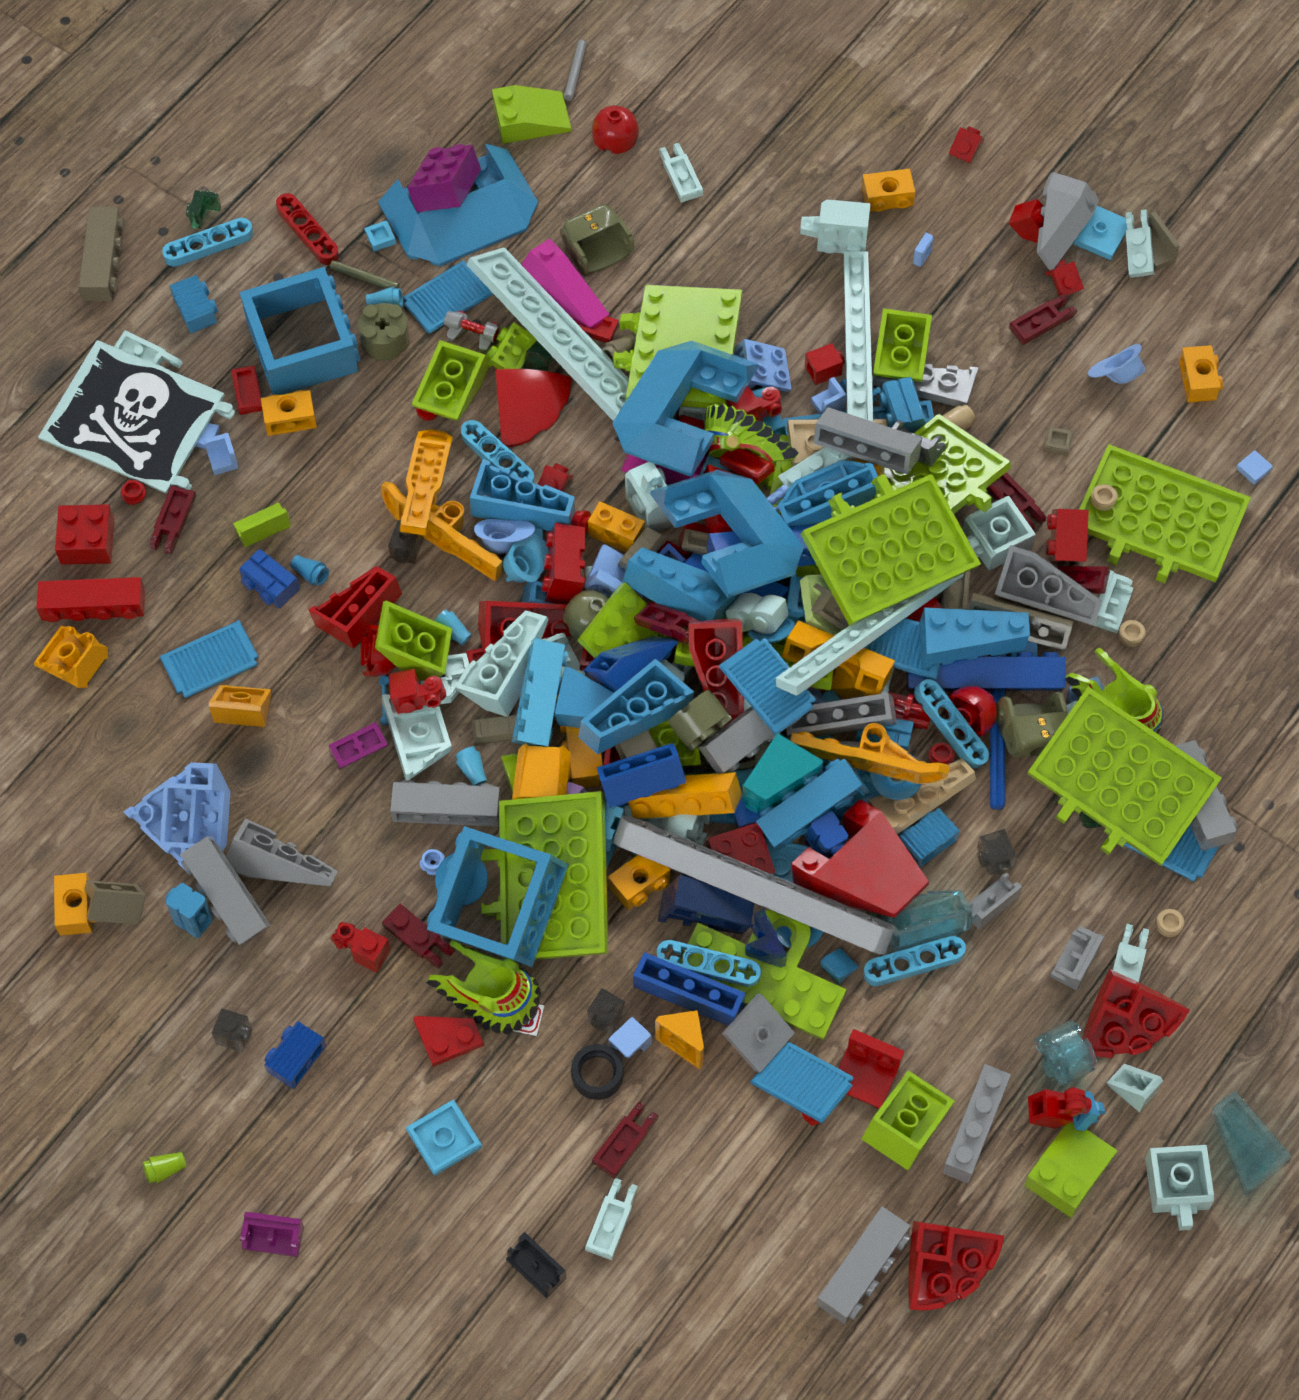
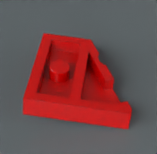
[413,1016,484,1067]

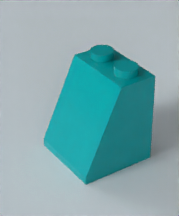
[742,733,823,813]

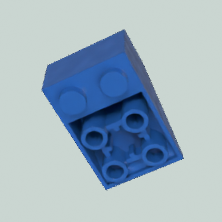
[583,636,678,693]

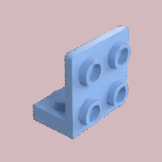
[734,339,791,392]
[584,544,643,598]

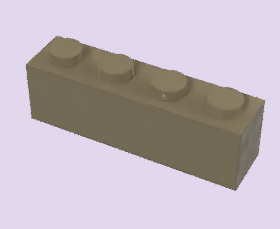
[79,207,125,301]
[968,593,1074,651]

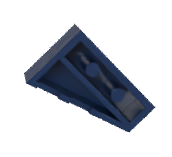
[657,874,755,935]

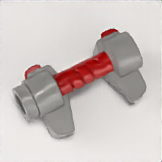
[444,311,500,354]

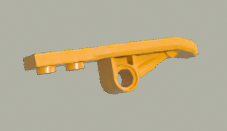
[400,429,453,536]
[381,481,503,582]
[790,723,950,784]

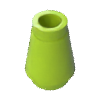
[142,1152,186,1184]

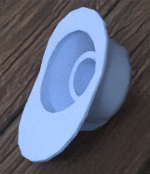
[1088,344,1145,384]
[474,519,535,554]

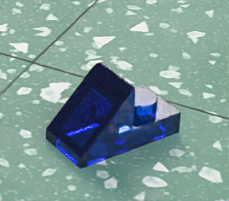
[745,909,787,968]

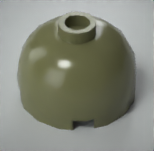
[563,590,609,639]

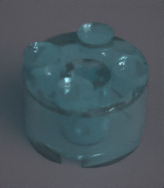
[1034,1020,1097,1086]

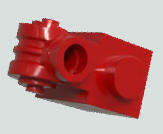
[726,386,782,421]
[389,669,447,714]
[330,922,391,973]
[1028,1087,1092,1129]

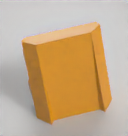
[34,625,108,688]
[512,743,571,800]

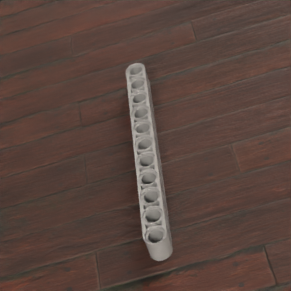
[612,815,895,954]

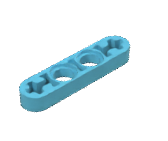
[162,218,253,267]
[461,420,535,483]
[914,679,989,768]
[863,936,966,986]
[657,940,761,987]

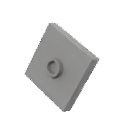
[722,994,795,1073]

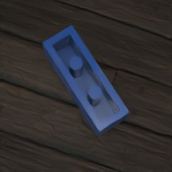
[597,743,687,808]

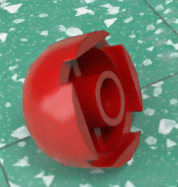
[592,105,639,154]
[360,625,396,677]
[945,685,998,737]

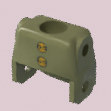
[560,204,634,275]
[996,692,1068,758]

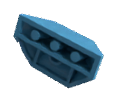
[778,460,878,526]

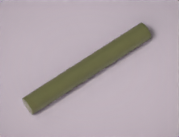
[330,260,400,289]

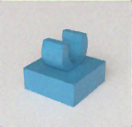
[1073,1091,1106,1131]

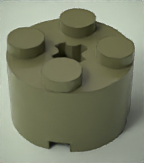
[358,303,409,361]
[668,690,732,752]

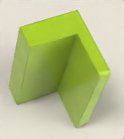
[233,503,291,547]

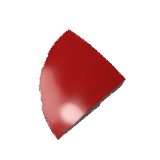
[495,369,571,448]
[1079,969,1190,1058]
[908,1221,1004,1311]

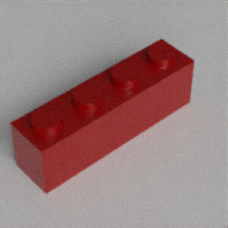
[36,577,145,622]

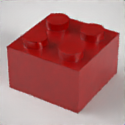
[55,504,114,565]
[1046,509,1089,562]

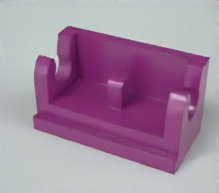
[329,722,388,770]
[240,1211,304,1257]

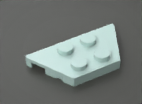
[382,694,451,780]

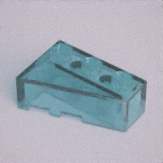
[877,890,972,952]
[1212,1091,1292,1197]

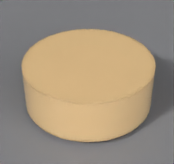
[1091,484,1117,511]
[1118,620,1145,647]
[1156,909,1184,937]

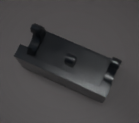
[506,1232,567,1299]

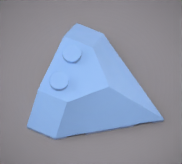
[124,762,231,869]

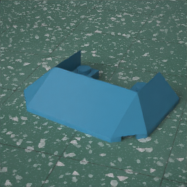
[378,144,538,266]
[613,341,759,477]
[650,470,804,598]

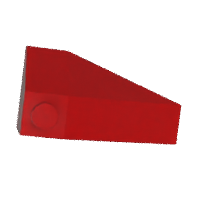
[478,601,571,653]
[688,619,744,729]

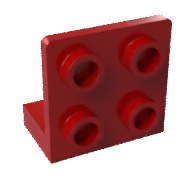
[705,823,775,874]
[838,1029,905,1109]

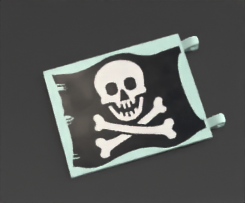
[38,340,235,494]

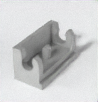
[961,873,1022,930]
[1050,926,1104,991]

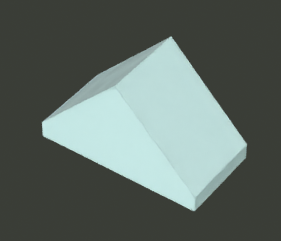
[1107,1064,1163,1112]

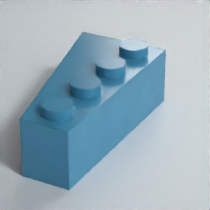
[470,459,575,531]
[622,547,739,621]
[920,608,1030,669]
[578,658,694,754]
[756,759,870,850]

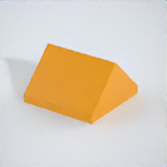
[209,685,271,727]
[655,1010,704,1070]

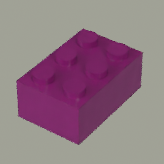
[407,144,481,212]

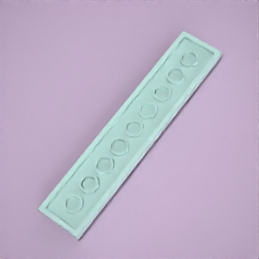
[467,247,629,421]

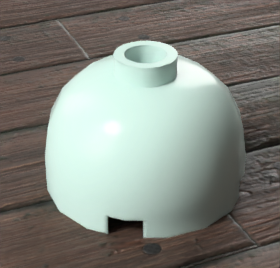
[662,814,710,846]

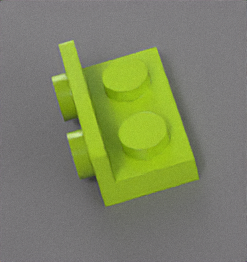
[486,322,537,369]

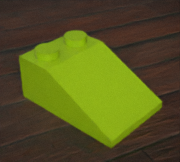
[492,85,572,144]
[873,308,932,382]
[412,340,489,421]
[375,601,452,681]
[861,1070,955,1170]
[1024,1122,1118,1218]

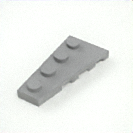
[872,364,978,407]

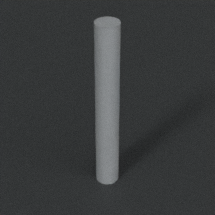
[564,40,587,101]

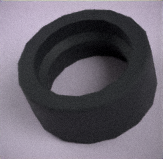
[571,1044,624,1100]

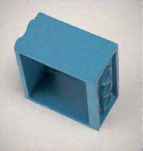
[239,267,360,395]
[427,826,569,967]

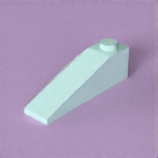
[455,610,549,717]

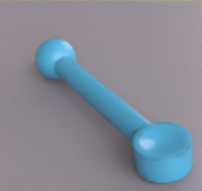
[379,676,390,726]

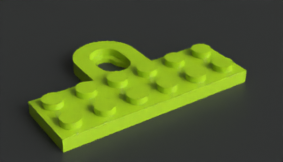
[679,909,847,1041]

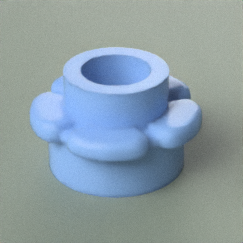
[420,849,445,875]

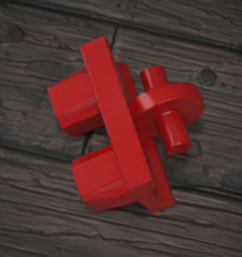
[888,692,934,729]

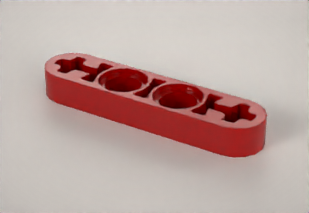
[276,193,339,265]

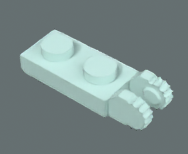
[659,143,703,203]
[1126,209,1155,278]
[114,330,183,370]
[1113,924,1149,982]
[585,1178,638,1260]

